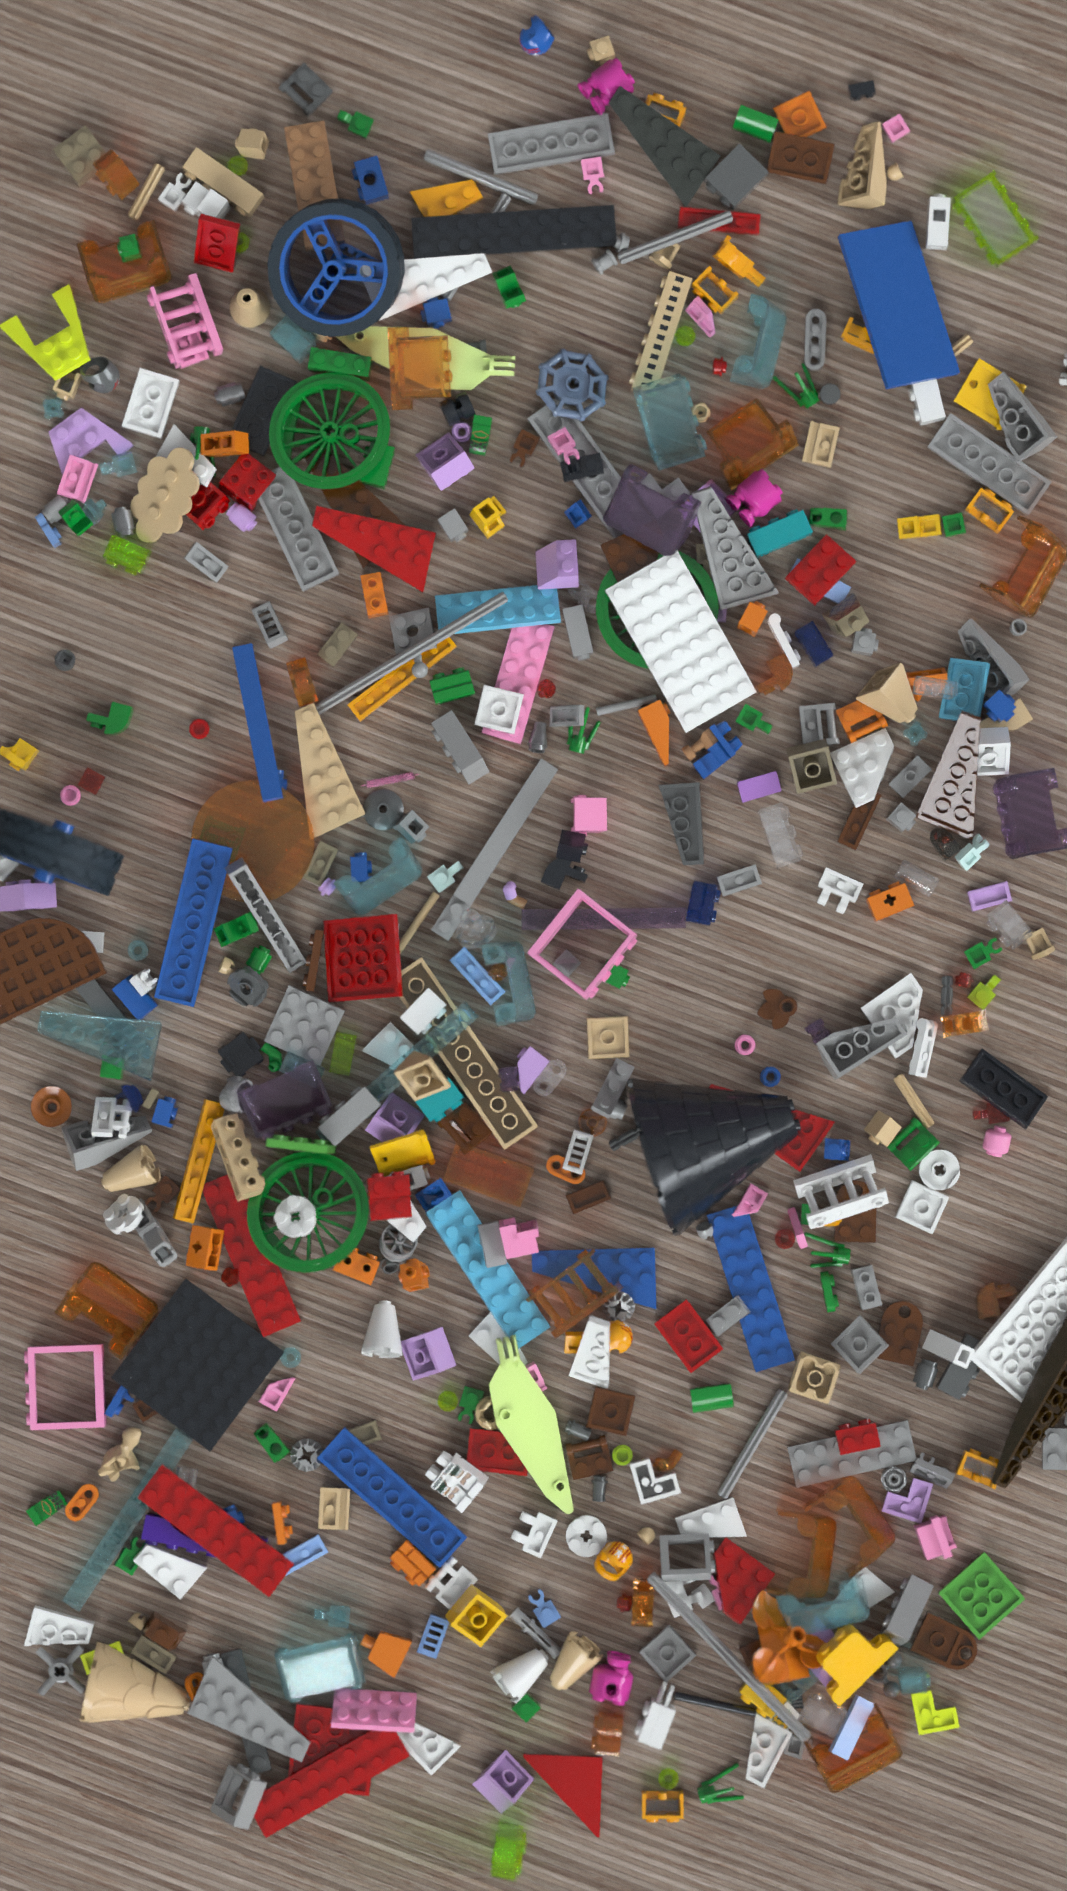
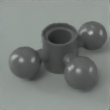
[870,1652,902,1698]

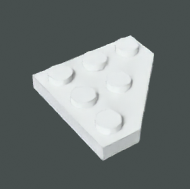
[830,728,894,808]
[860,973,923,1059]

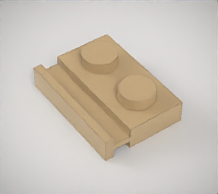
[802,421,840,468]
[318,1487,351,1530]

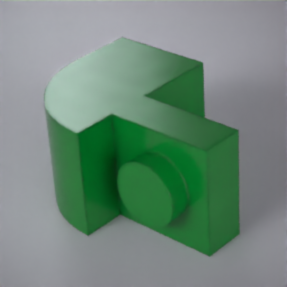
[492,266,526,308]
[86,702,134,736]
[214,912,259,948]

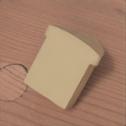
[649,243,681,269]
[1024,928,1055,960]

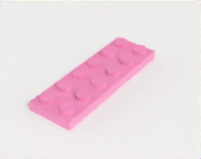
[482,624,555,745]

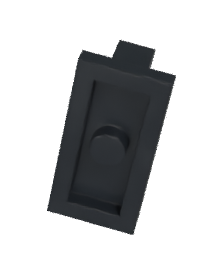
[560,453,604,483]

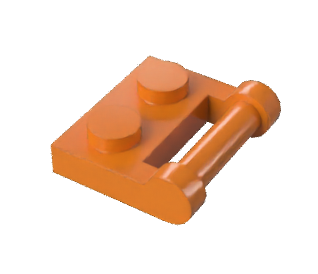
[835,700,888,743]

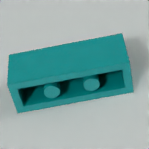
[746,509,813,558]

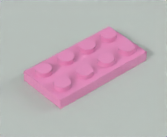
[331,1688,417,1733]

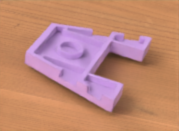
[48,408,133,476]

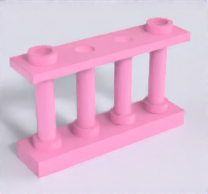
[147,273,223,368]

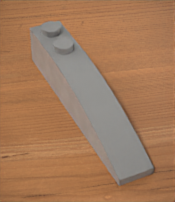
[225,857,306,973]

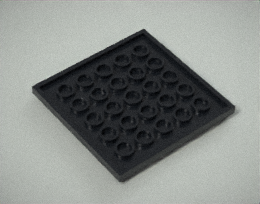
[111,1279,284,1452]

